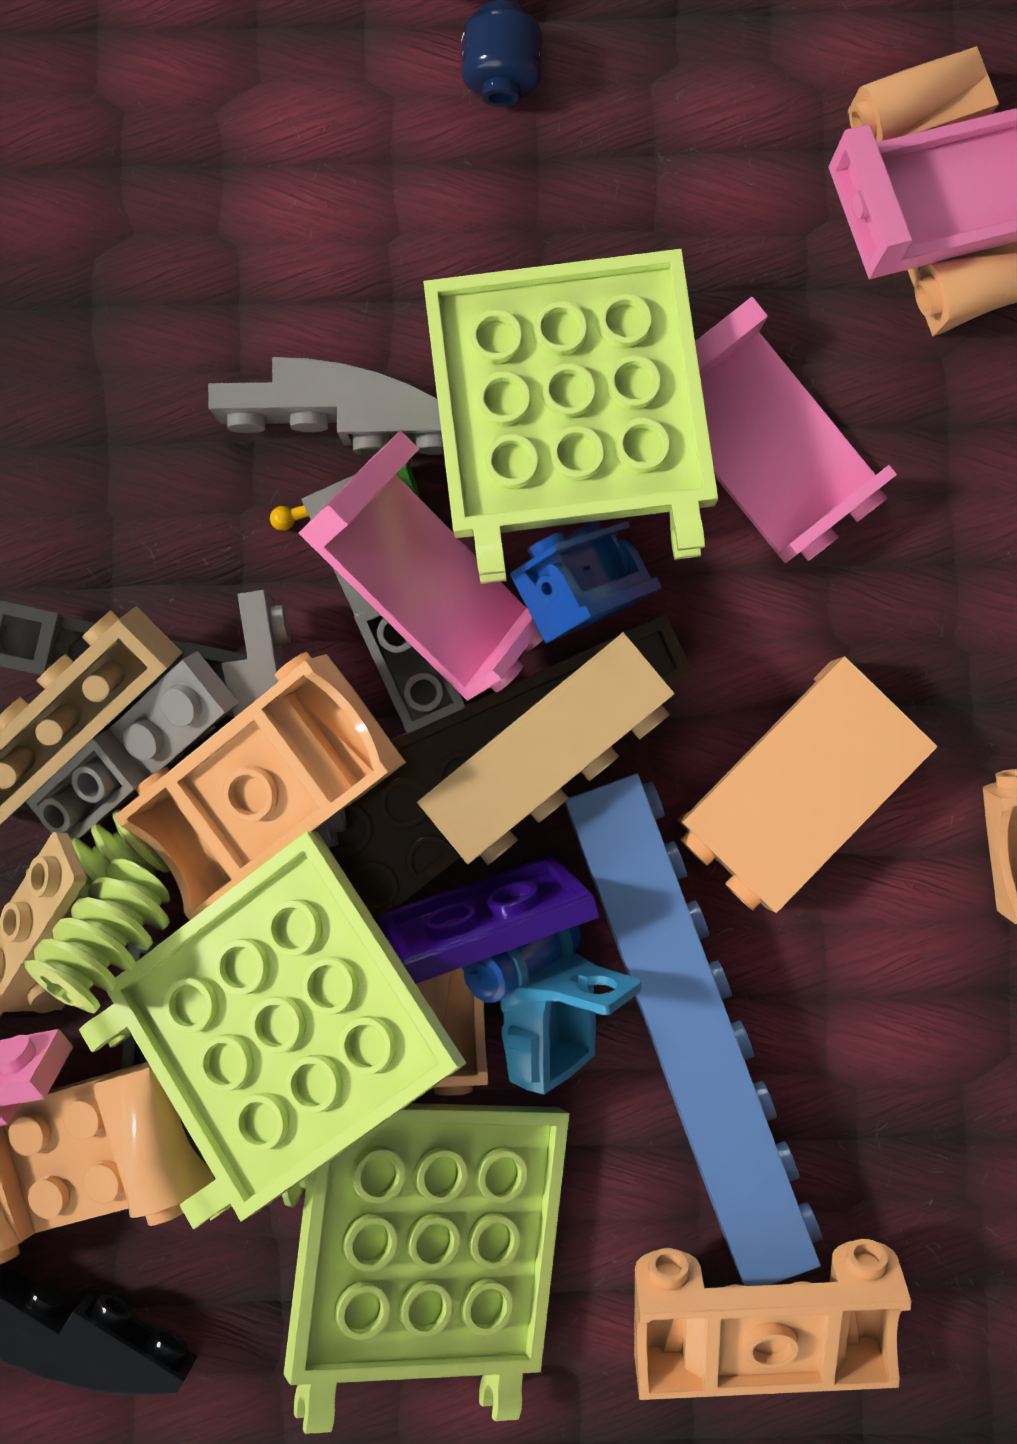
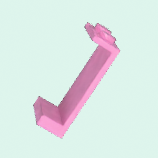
[695,297,897,563]
[299,430,543,701]

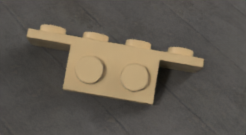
[0,832,86,1016]

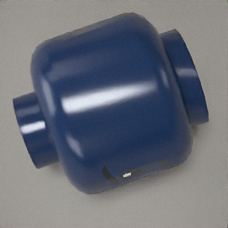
[461,0,542,107]

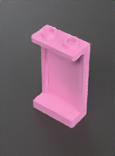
[828,108,1017,279]

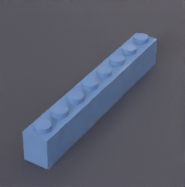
[564,773,822,1286]

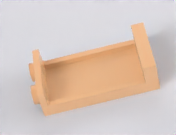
[676,656,938,913]

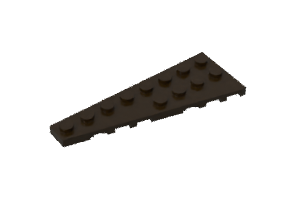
[329,614,692,923]

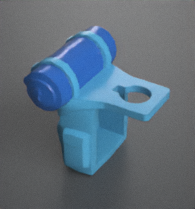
[462,925,641,1094]

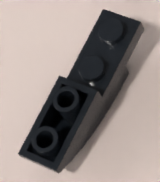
[0,1261,198,1395]

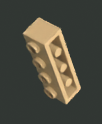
[0,606,183,824]
[417,632,675,865]

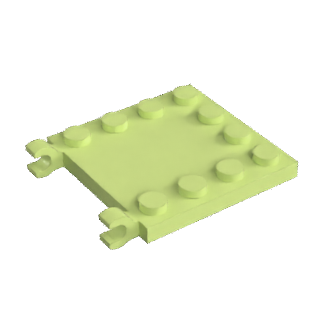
[423,249,718,584]
[79,831,467,1229]
[284,1103,569,1434]

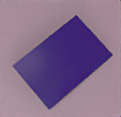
[377,854,599,984]

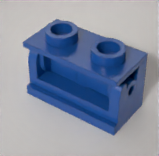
[510,521,662,643]

